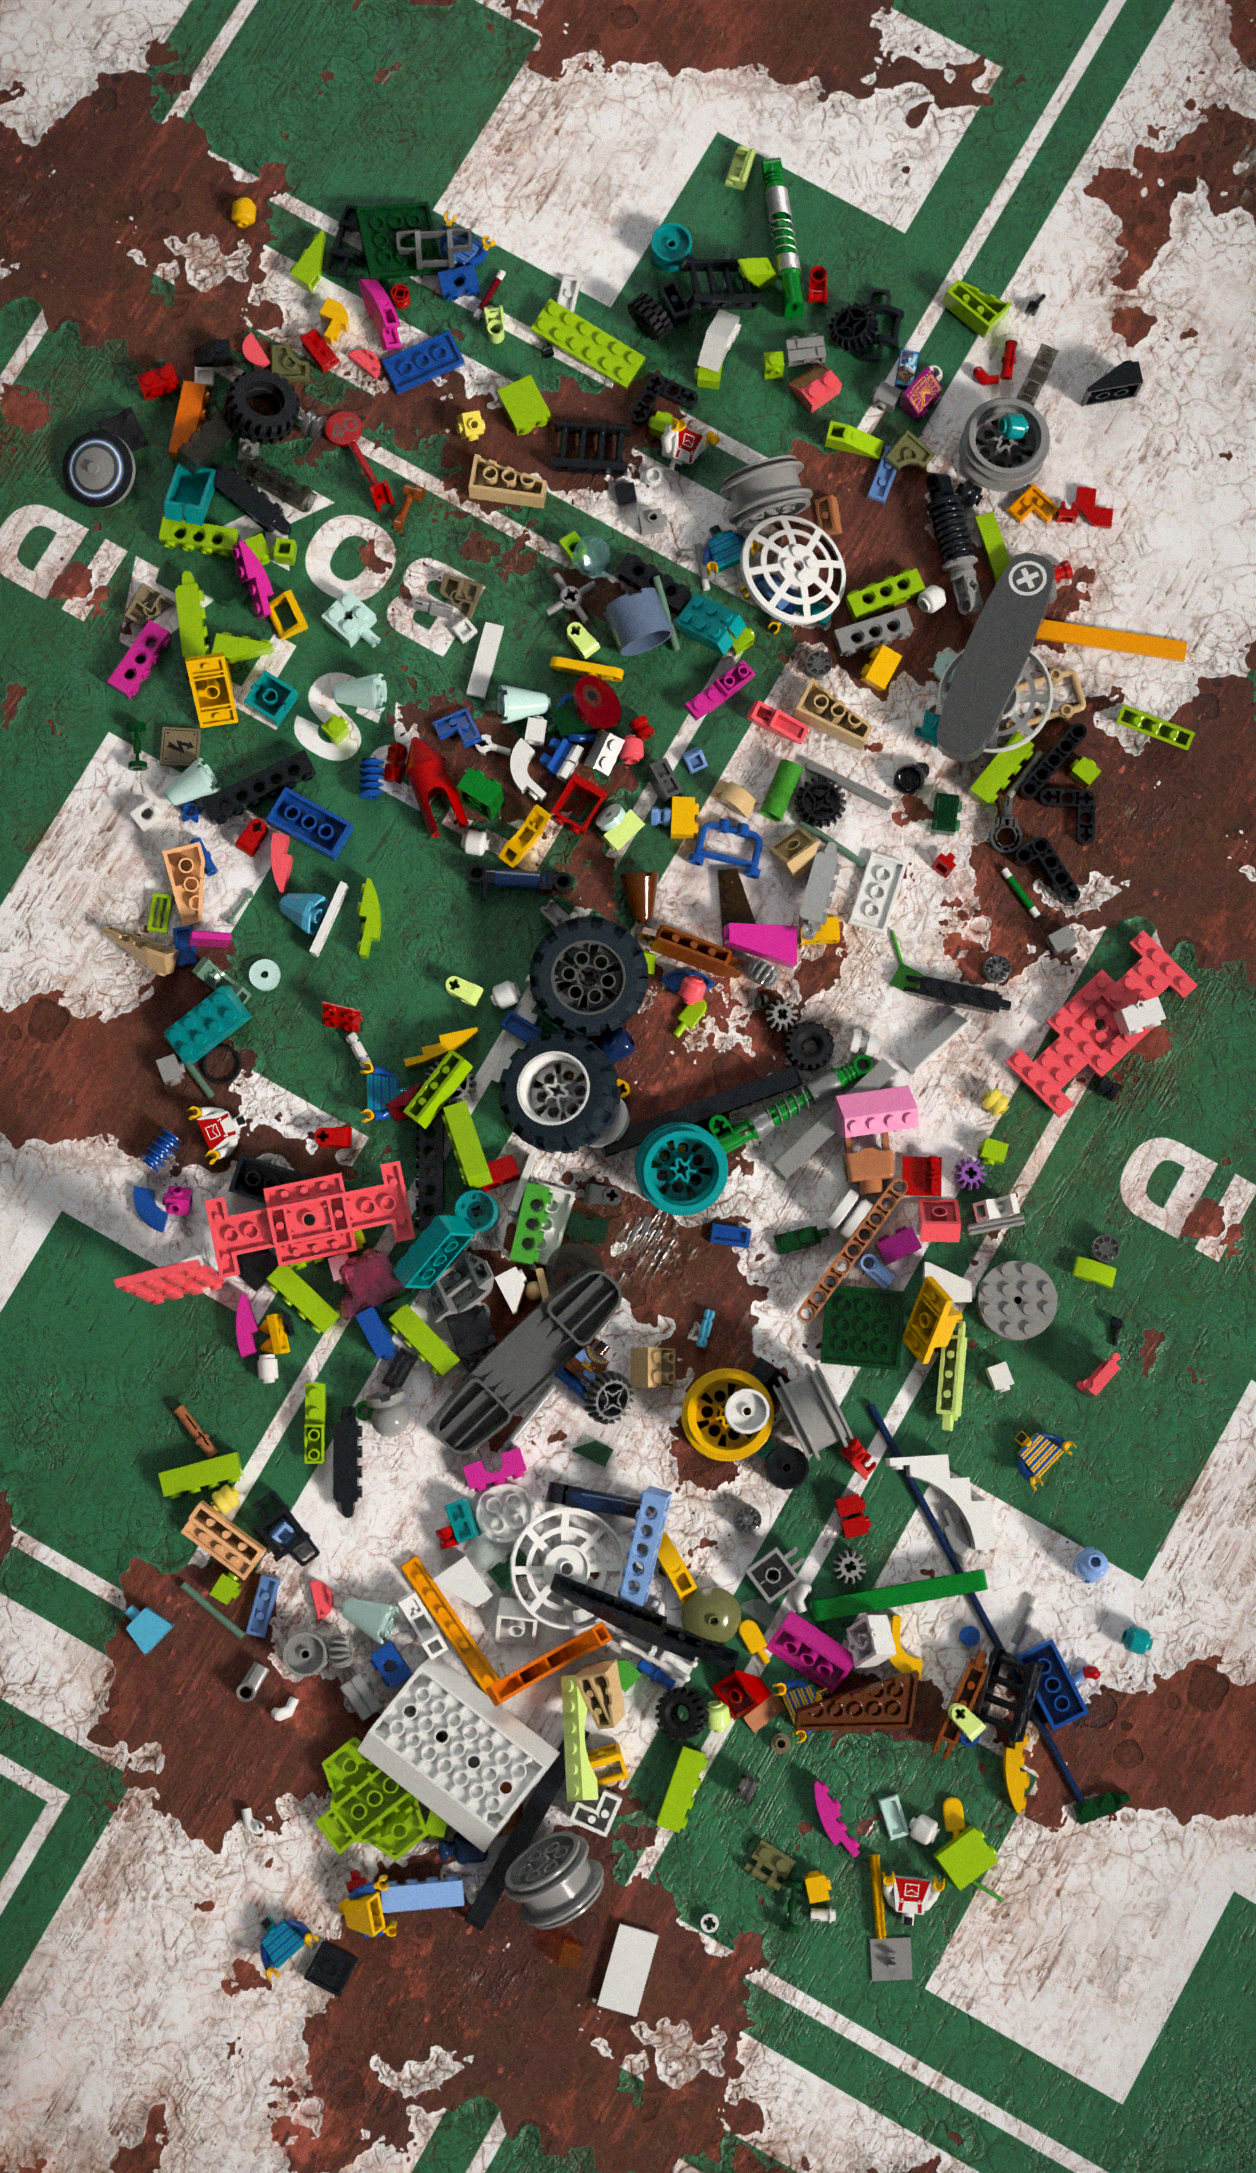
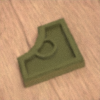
[271,344,310,383]
[883,430,935,471]

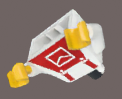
[661,418,720,473]
[186,1106,247,1165]
[882,1871,945,1925]

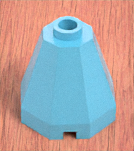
[279,893,329,936]

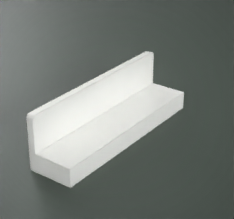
[900,1009,972,1075]

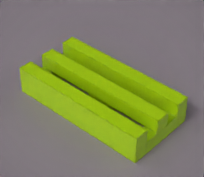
[147,893,173,934]

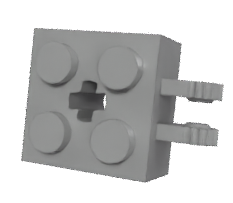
[744,1547,806,1604]

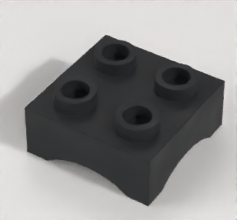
[97,407,149,452]
[446,1305,497,1358]

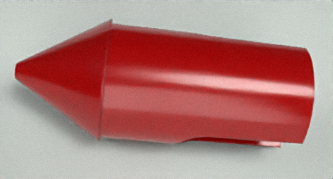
[405,737,469,838]

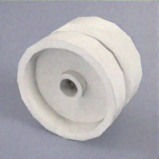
[825,1189,873,1240]
[724,1389,769,1434]

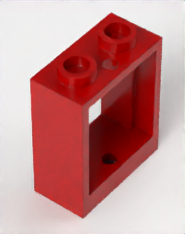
[551,773,607,835]

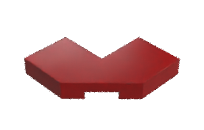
[1075,486,1113,529]

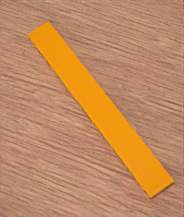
[1036,619,1187,662]
[400,1555,500,1696]

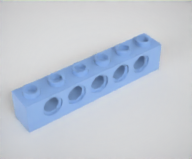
[618,1485,673,1607]

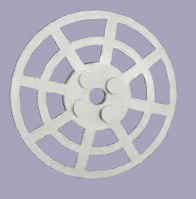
[740,515,846,625]
[938,649,1053,753]
[510,1507,627,1630]

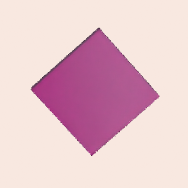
[188,931,231,948]

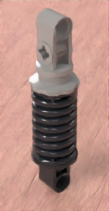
[926,473,984,615]

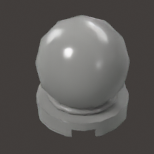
[366,1388,410,1438]

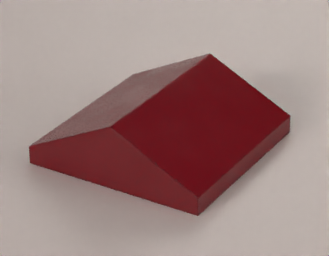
[386,1083,421,1122]

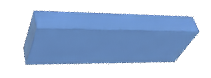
[867,445,897,504]
[245,1574,281,1638]

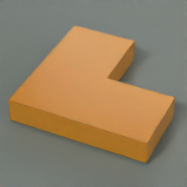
[1006,484,1059,524]

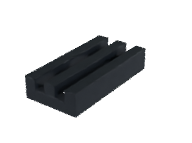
[381,1348,418,1388]

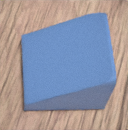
[681,746,708,774]
[268,1517,297,1548]

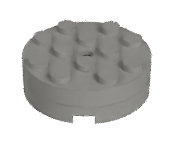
[975,1261,1057,1341]

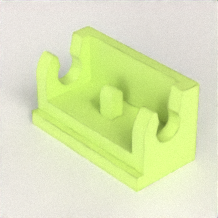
[725,146,756,191]
[601,809,645,851]

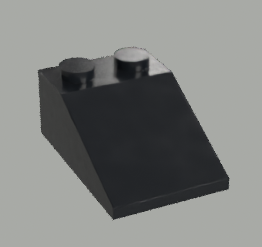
[1081,360,1143,406]

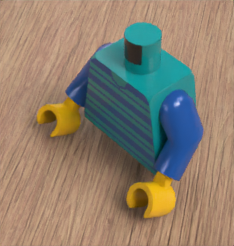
[703,525,761,575]
[360,1062,411,1123]
[260,1915,319,1982]

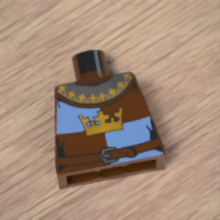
[564,1340,610,1386]

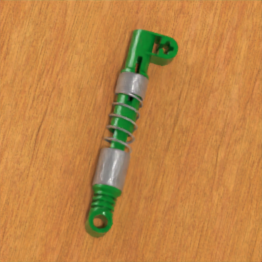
[761,157,804,319]
[707,1054,873,1154]

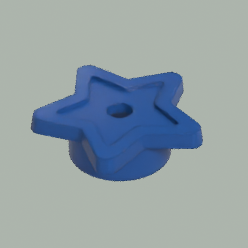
[179,800,204,823]

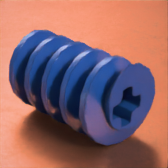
[359,758,384,800]
[141,1128,183,1173]

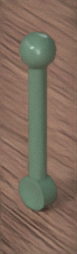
[226,890,253,924]

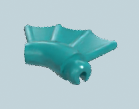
[914,709,941,748]

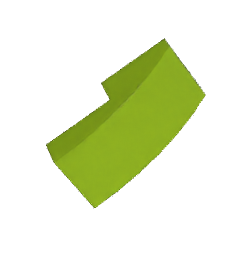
[1072,1256,1117,1288]

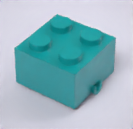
[243,670,299,728]

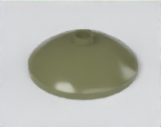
[681,1586,741,1644]

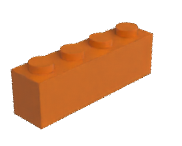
[168,381,210,462]

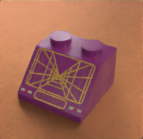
[899,366,942,422]

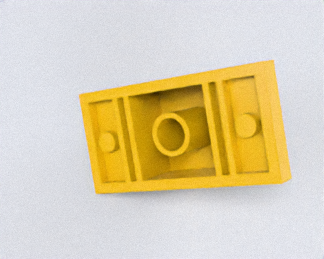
[185,652,238,728]
[902,1276,963,1364]

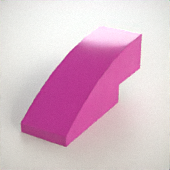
[236,1293,259,1358]

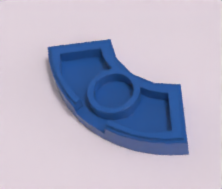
[660,970,715,994]
[133,1186,169,1233]

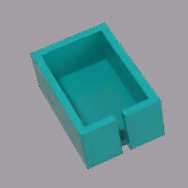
[164,463,216,526]
[674,593,746,655]

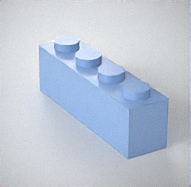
[381,1875,465,1913]

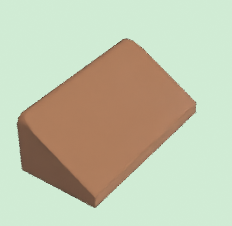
[814,495,842,536]
[742,1692,786,1733]

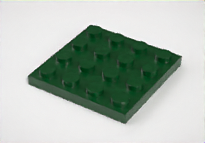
[355,202,443,280]
[820,1284,906,1371]

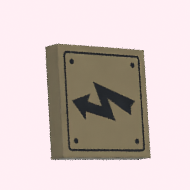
[159,727,202,767]

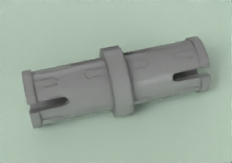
[413,598,453,619]

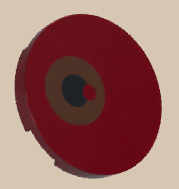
[572,675,621,729]

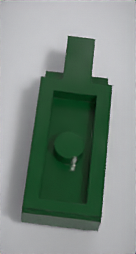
[773,1226,830,1255]
[1072,1791,1131,1825]

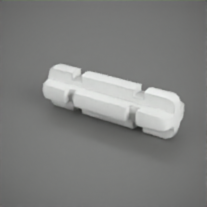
[346,1032,372,1069]

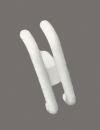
[618,1639,698,1682]

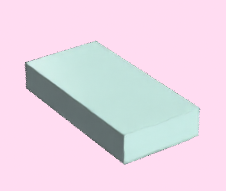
[878,1794,910,1840]

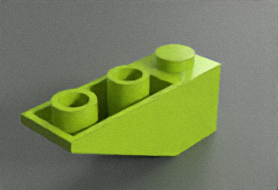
[290,230,326,293]
[737,258,779,290]
[825,421,884,459]
[212,632,275,664]

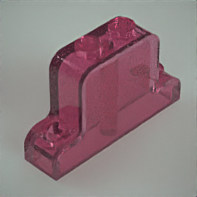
[337,1248,409,1321]

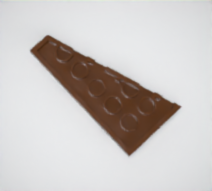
[794,1670,919,1731]

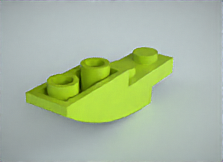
[357,878,382,959]
[304,1382,327,1464]

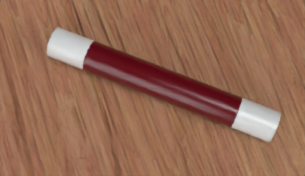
[473,269,506,321]

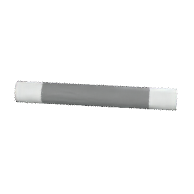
[692,534,710,591]
[1006,1597,1039,1655]

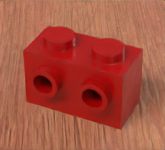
[136,363,181,401]

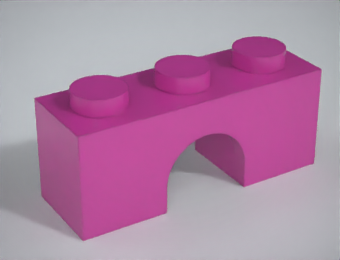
[463,1448,527,1492]

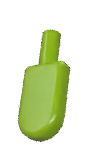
[672,999,707,1038]

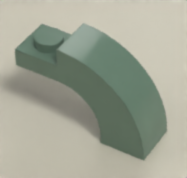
[192,956,252,1004]

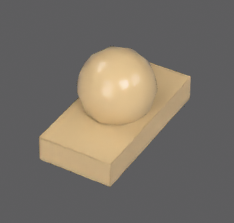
[524,1268,550,1301]

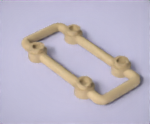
[998,668,1086,735]

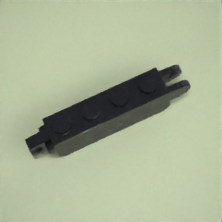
[207,462,292,536]
[903,975,1012,1014]
[333,1406,363,1518]

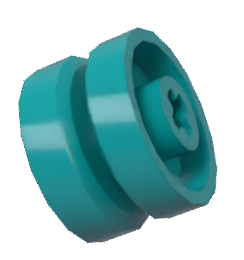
[651,222,692,273]

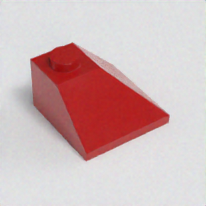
[711,1670,771,1721]

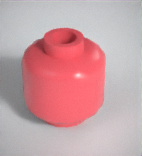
[619,734,644,765]
[679,975,706,1005]

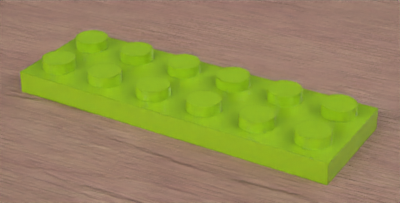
[530,298,646,390]

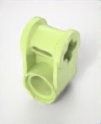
[484,305,505,344]
[567,622,600,660]
[446,976,484,1007]
[948,1703,986,1742]

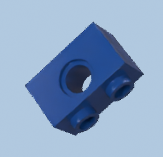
[437,264,480,301]
[370,1641,414,1689]

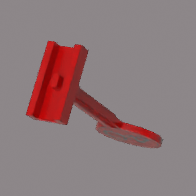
[325,411,395,512]

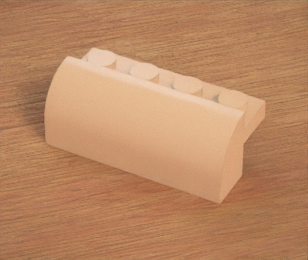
[181,1501,267,1580]

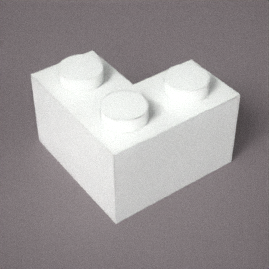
[569,1789,622,1837]

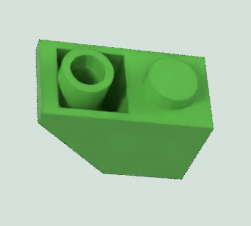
[597,1659,642,1693]

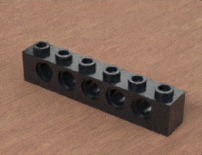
[201,749,316,825]
[415,1112,444,1232]

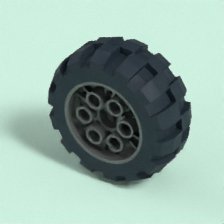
[529,916,649,1036]

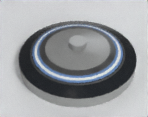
[62,431,136,509]

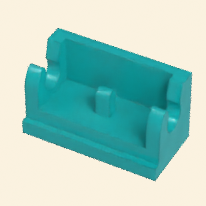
[445,1497,481,1544]

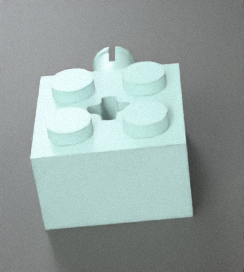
[321,589,381,648]

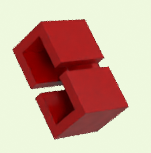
[834,1494,871,1539]

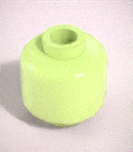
[705,1700,731,1733]

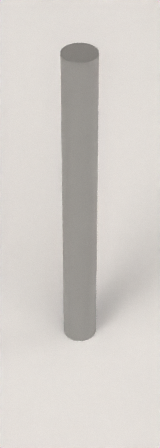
[503,1382,558,1449]

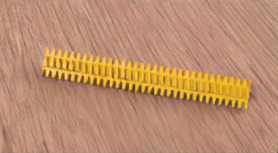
[868,1854,887,1939]

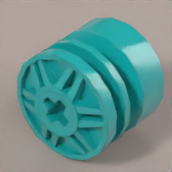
[454,1190,500,1233]

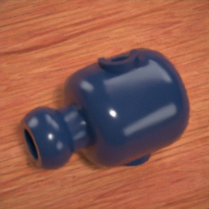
[597,1027,635,1064]
[438,1832,488,1865]

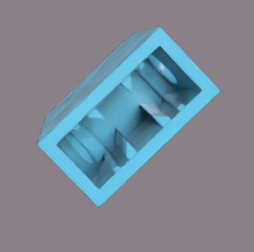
[124,1605,175,1654]

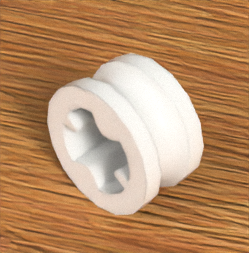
[701,1913,719,1933]

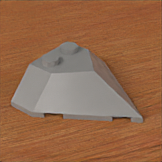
[428,1250,494,1322]

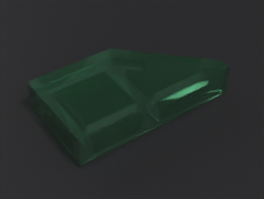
[572,1441,614,1467]

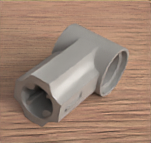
[236,1661,269,1702]

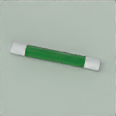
[1001,867,1040,918]

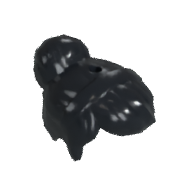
[893,762,930,795]

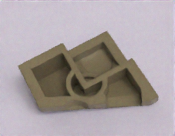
[439,573,484,620]
[123,583,175,626]

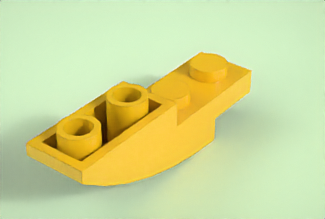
[657,1532,697,1607]
[1003,1733,1030,1814]

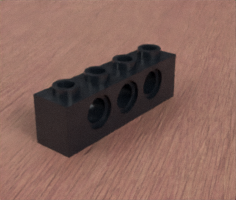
[615,553,692,616]

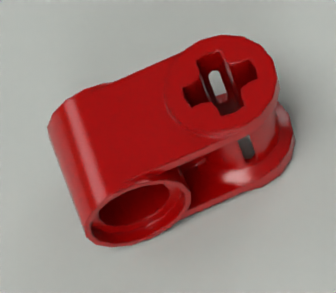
[808,266,827,304]
[235,819,268,857]
[314,1127,352,1148]

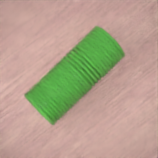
[759,759,803,822]

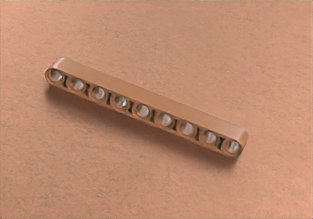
[797,1178,908,1324]

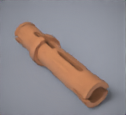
[173,1404,219,1460]

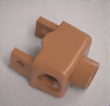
[842,1132,894,1195]

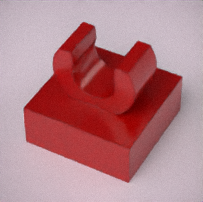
[1056,501,1078,524]
[931,852,956,878]
[346,1869,369,1893]

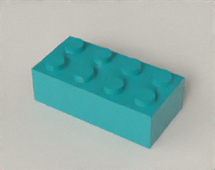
[163,986,252,1064]
[392,1215,475,1289]

